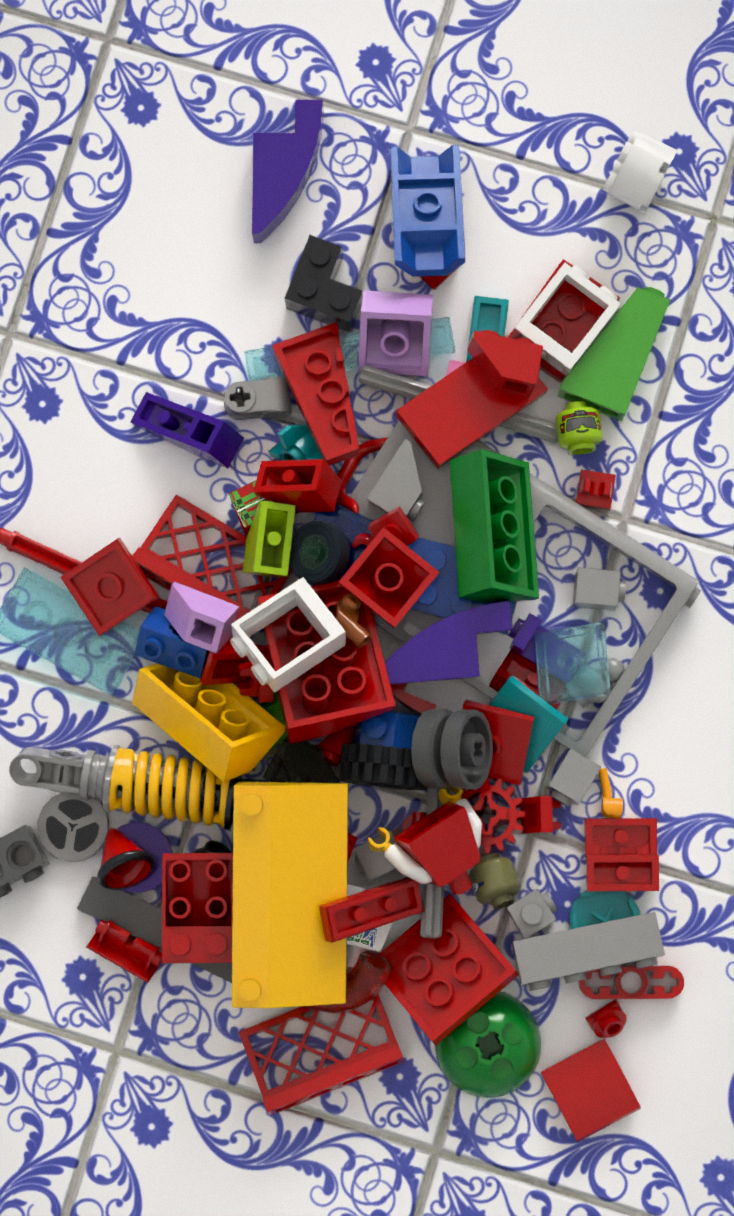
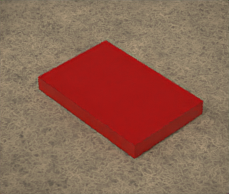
[507,259,620,383]

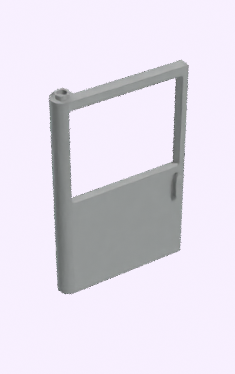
[310,421,701,757]

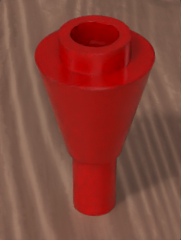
[316,724,357,767]

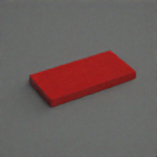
[395,336,548,469]

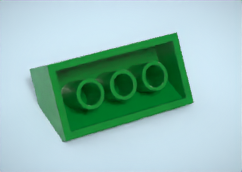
[450,449,539,603]

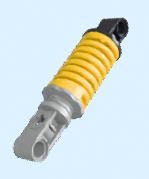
[9,745,264,831]

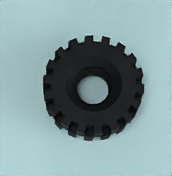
[338,744,428,790]

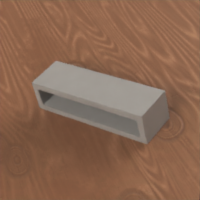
[511,912,665,991]

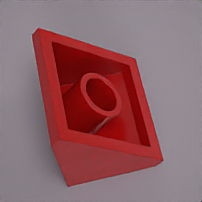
[338,527,440,628]

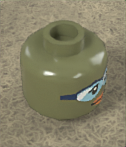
[469,853,521,909]

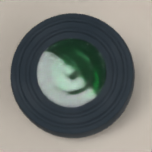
[289,521,350,585]

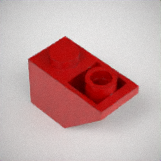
[467,330,543,397]

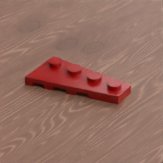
[272,322,359,466]

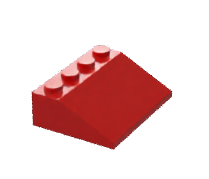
[258,580,396,744]

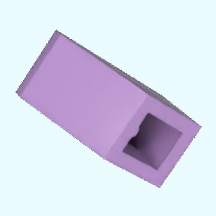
[164,582,239,654]

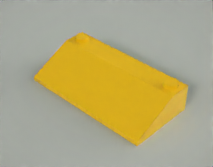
[232,782,348,1008]

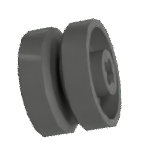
[411,709,493,790]

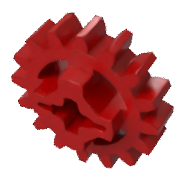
[461,778,526,855]

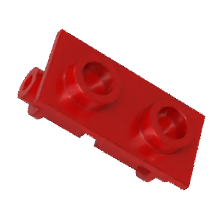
[86,919,162,983]

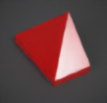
[200,636,268,685]

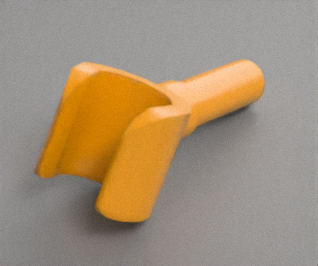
[599,768,623,818]

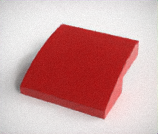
[584,818,659,891]
[541,1038,641,1142]

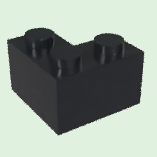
[284,235,363,333]

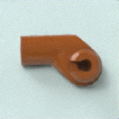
[336,593,371,648]

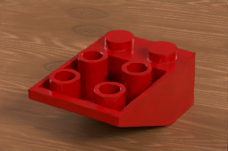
[162,853,233,964]

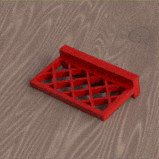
[133,495,293,639]
[239,978,405,1116]

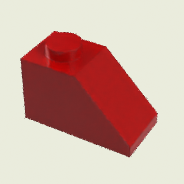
[253,459,342,512]

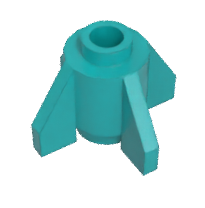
[268,424,322,461]

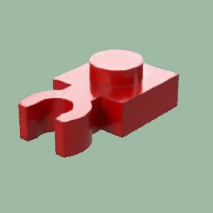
[351,506,419,548]

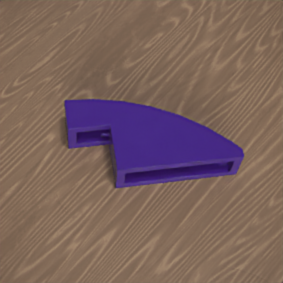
[252,100,324,243]
[385,601,512,685]

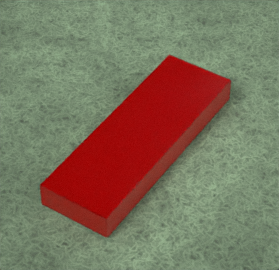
[319,877,424,943]

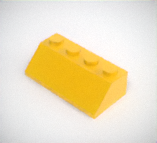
[132,663,286,782]

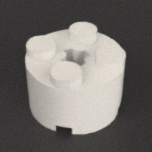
[603,130,677,213]

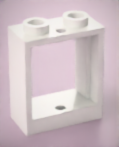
[512,263,621,376]
[230,577,346,693]

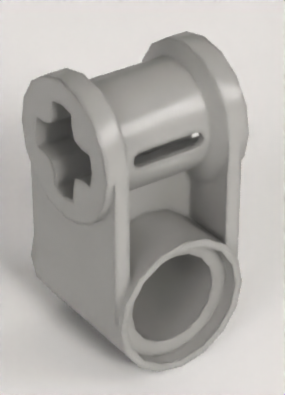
[224,377,292,420]

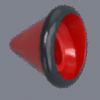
[97,828,156,890]

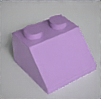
[358,290,433,377]

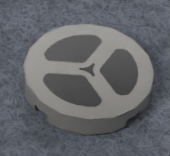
[37,793,109,862]

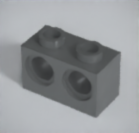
[0,825,50,898]

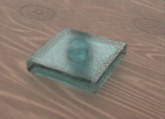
[534,622,611,704]

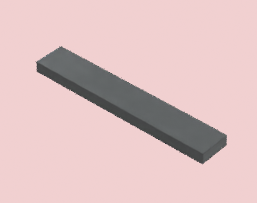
[77,876,232,983]

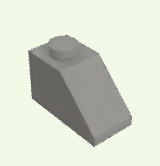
[367,439,425,521]

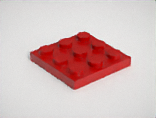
[368,894,519,1046]

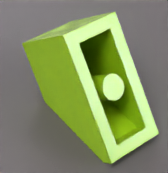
[243,501,296,578]

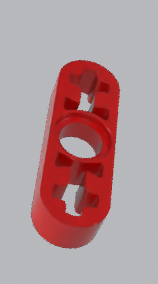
[578,966,684,999]

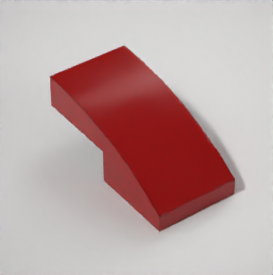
[391,683,437,716]

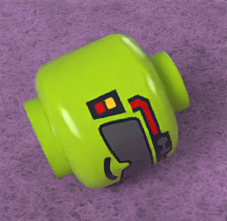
[555,401,603,455]

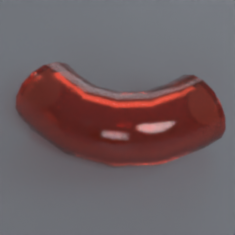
[303,952,393,1014]

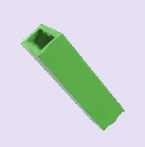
[557,287,671,421]

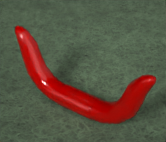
[337,437,388,514]

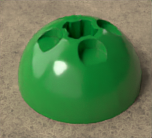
[435,991,541,1098]

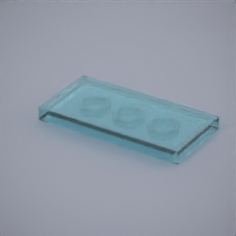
[0,567,139,697]

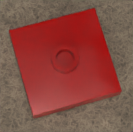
[60,538,159,636]
[462,700,535,785]

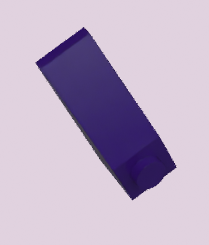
[130,392,244,468]

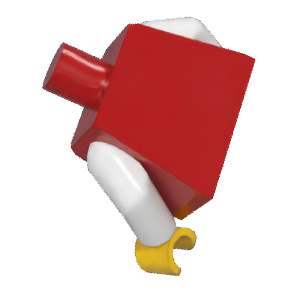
[367,787,482,895]

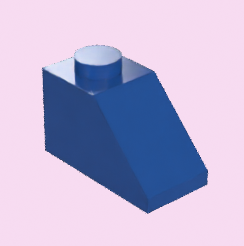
[360,712,420,749]

